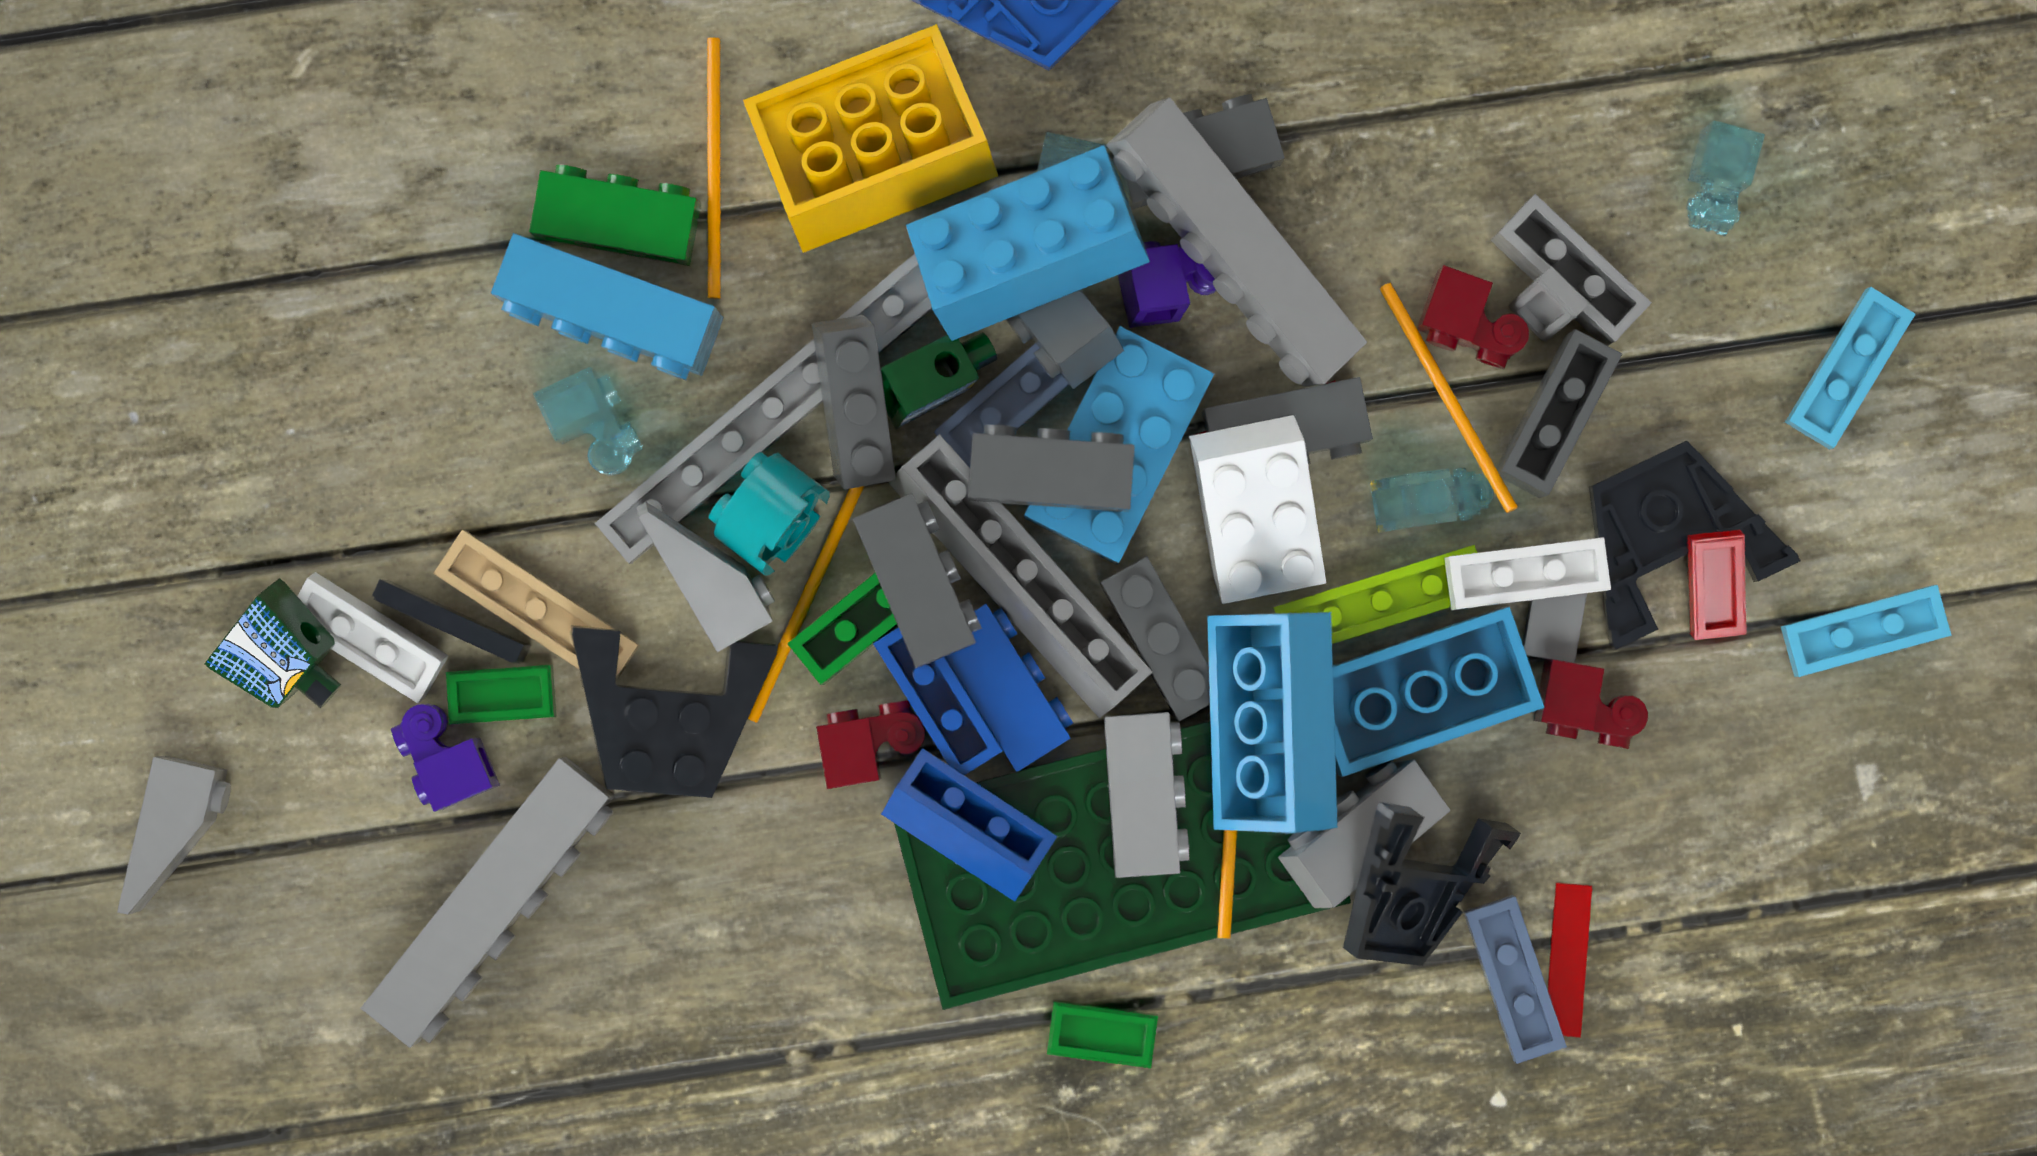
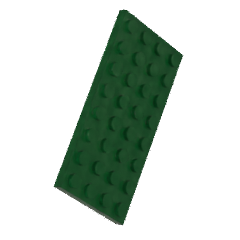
[894,721,1351,1010]

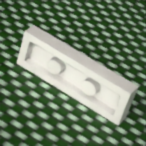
[1445,537,1611,610]
[297,572,448,703]

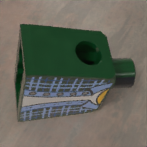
[881,332,998,430]
[204,578,341,709]

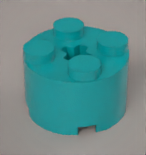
[709,452,830,576]

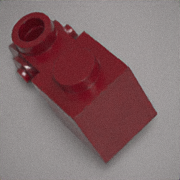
[1417,265,1529,369]
[1533,659,1648,749]
[816,700,926,789]

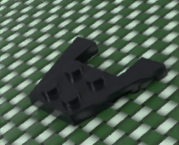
[1589,441,1801,650]
[570,625,778,798]
[1343,802,1521,966]

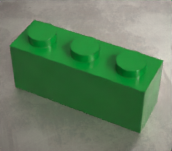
[529,165,701,266]
[787,573,898,685]

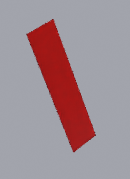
[1548,883,1592,1038]

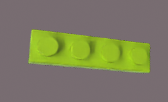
[1272,544,1477,644]

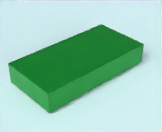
[446,665,556,724]
[1047,1000,1158,1068]

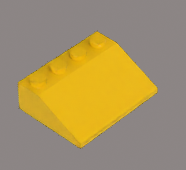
[743,24,998,253]

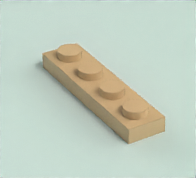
[433,530,640,681]

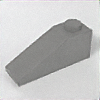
[637,502,775,652]
[117,756,231,915]

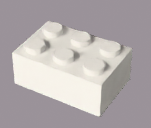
[1189,415,1326,604]

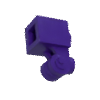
[1118,241,1217,328]
[391,704,500,812]

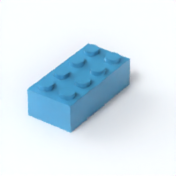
[906,145,1150,341]
[491,233,724,380]
[1024,326,1214,565]
[1333,607,1545,777]
[1207,612,1338,833]

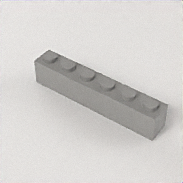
[1106,97,1367,387]
[889,435,1152,718]
[360,757,615,1048]

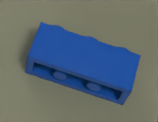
[945,604,1073,772]
[873,628,1003,775]
[881,748,1057,902]

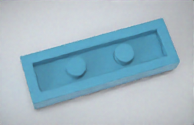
[1785,287,1915,450]
[1781,585,1952,677]

